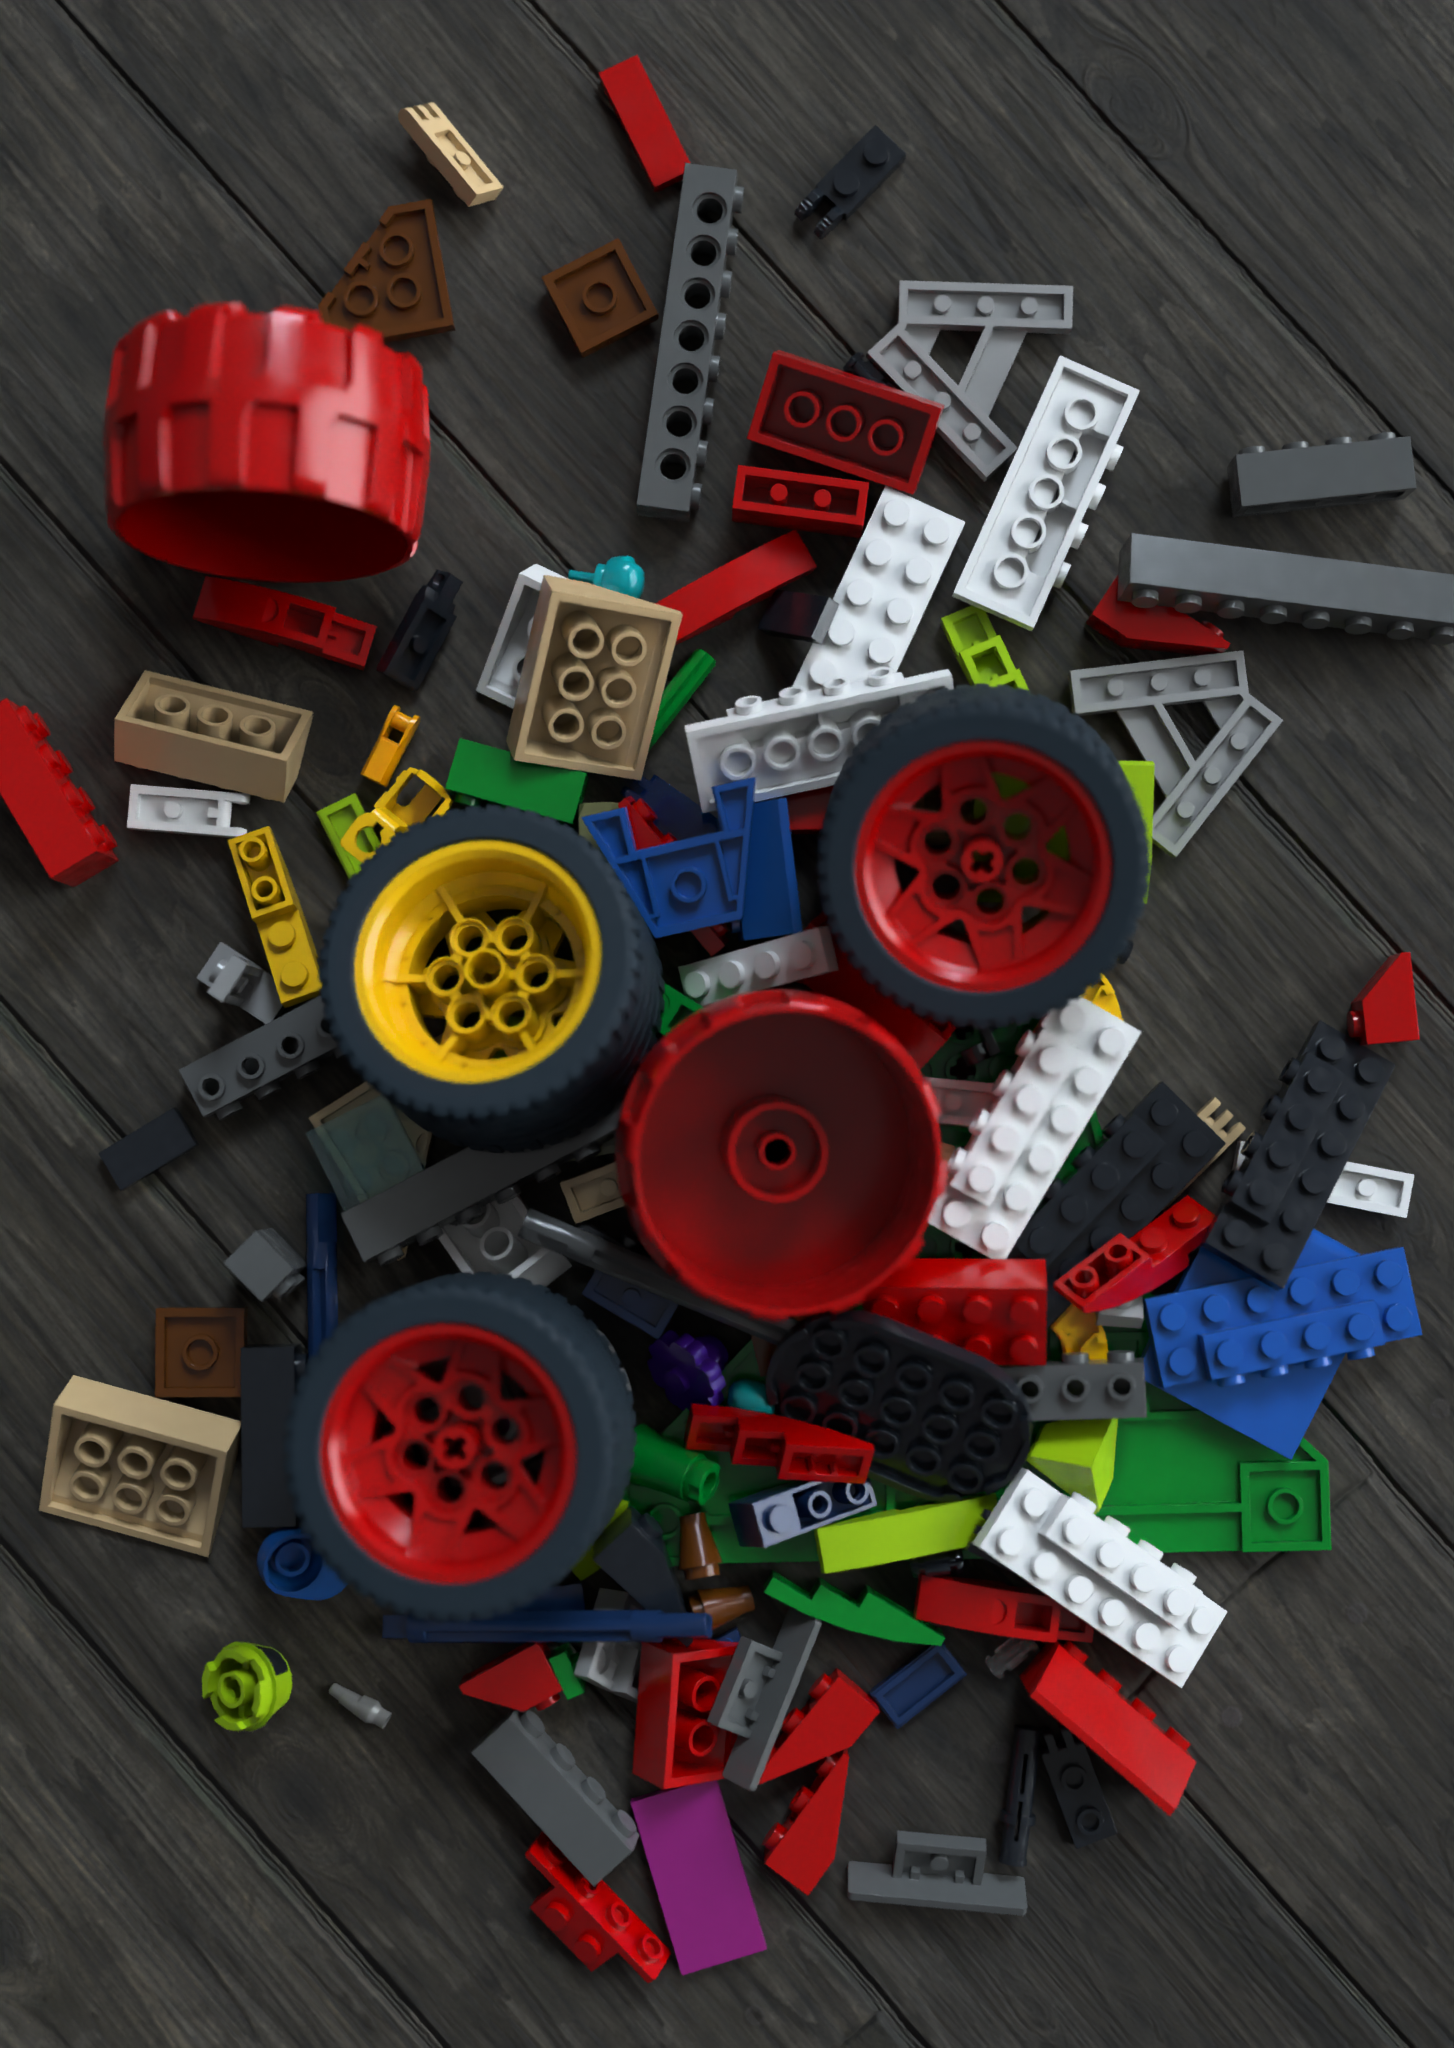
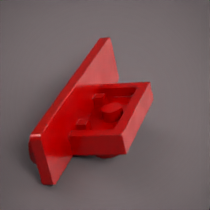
[525,1830,671,1983]

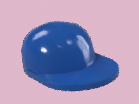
[256,1526,347,1600]

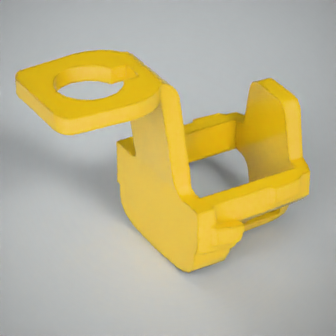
[340,767,453,863]

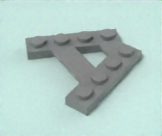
[866,280,1073,482]
[1068,650,1283,859]

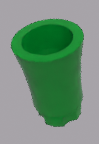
[628,1424,720,1505]

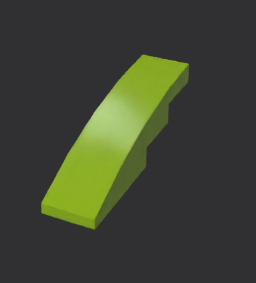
[940,605,1029,690]
[814,1493,997,1574]

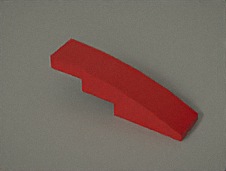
[655,529,817,645]
[684,1403,874,1484]

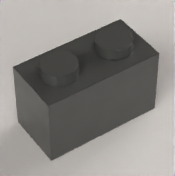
[224,1228,307,1302]

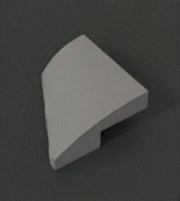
[574,1588,646,1703]

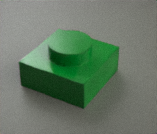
[549,1643,586,1700]

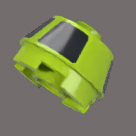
[202,1641,292,1731]

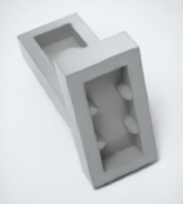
[197,942,285,1024]

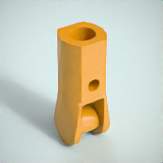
[360,705,421,788]

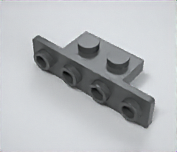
[707,1607,822,1792]
[847,1830,1027,1916]

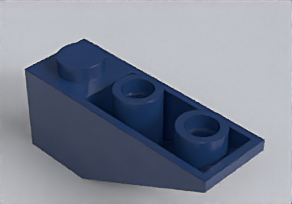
[728,1477,877,1548]

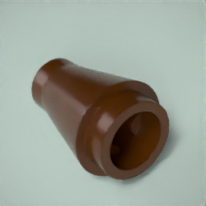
[679,1512,723,1581]
[687,1584,755,1631]

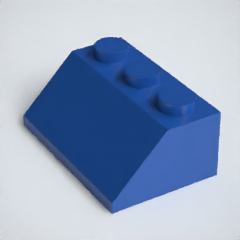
[717,798,803,942]

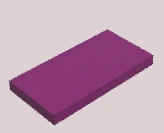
[631,1780,767,1976]

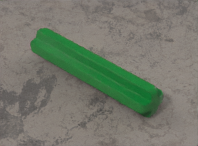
[648,649,716,752]

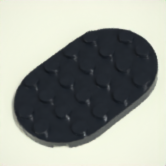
[766,1310,1032,1502]

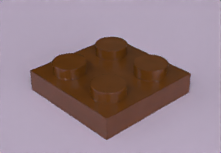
[541,238,659,358]
[155,1307,248,1397]

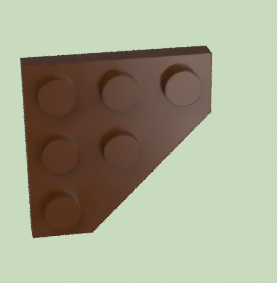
[318,199,456,343]

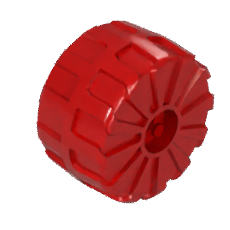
[103,303,430,583]
[615,990,948,1322]

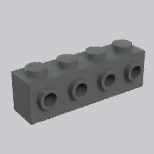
[1227,432,1417,517]
[179,996,344,1121]
[998,1350,1147,1421]
[471,1709,640,1886]

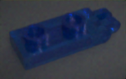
[620,775,719,840]

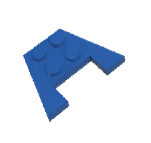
[581,776,757,938]

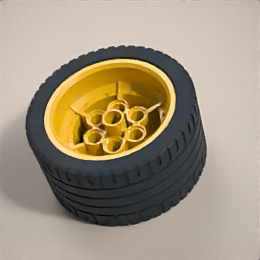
[319,805,665,1153]

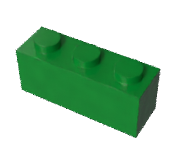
[445,738,589,829]

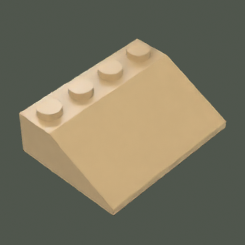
[506,574,683,780]
[39,1375,241,1557]

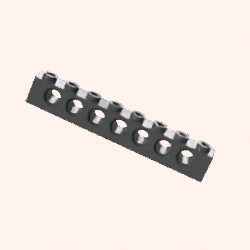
[637,163,744,522]

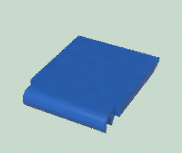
[1140,1229,1360,1460]

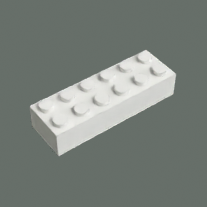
[792,485,965,692]

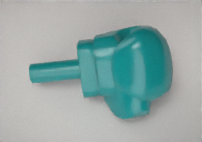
[568,555,645,599]
[726,1379,775,1415]

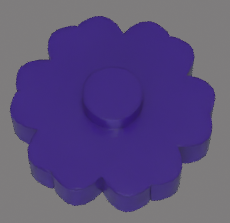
[647,1330,729,1411]

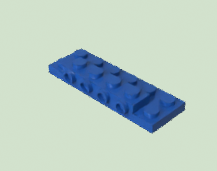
[1142,1247,1423,1388]

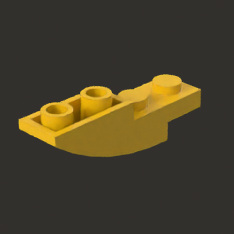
[228,826,322,1008]

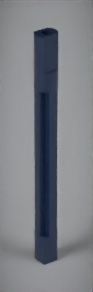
[306,1193,338,1362]
[382,1610,713,1643]

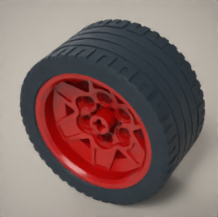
[817,684,1150,1028]
[283,1271,637,1623]

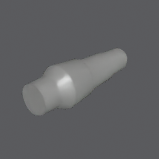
[329,1683,392,1729]

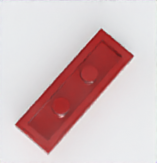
[598,55,690,193]

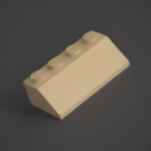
[114,670,313,803]

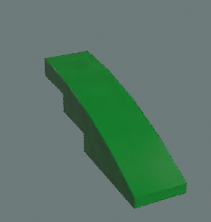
[763,1570,945,1646]

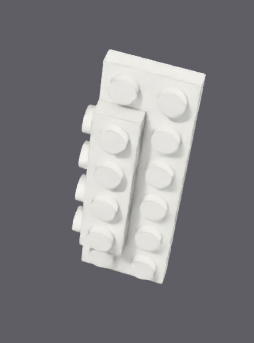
[952,355,1140,632]
[684,667,954,813]
[928,997,1141,1259]
[972,1468,1227,1688]

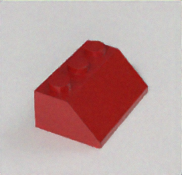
[632,1638,739,1790]

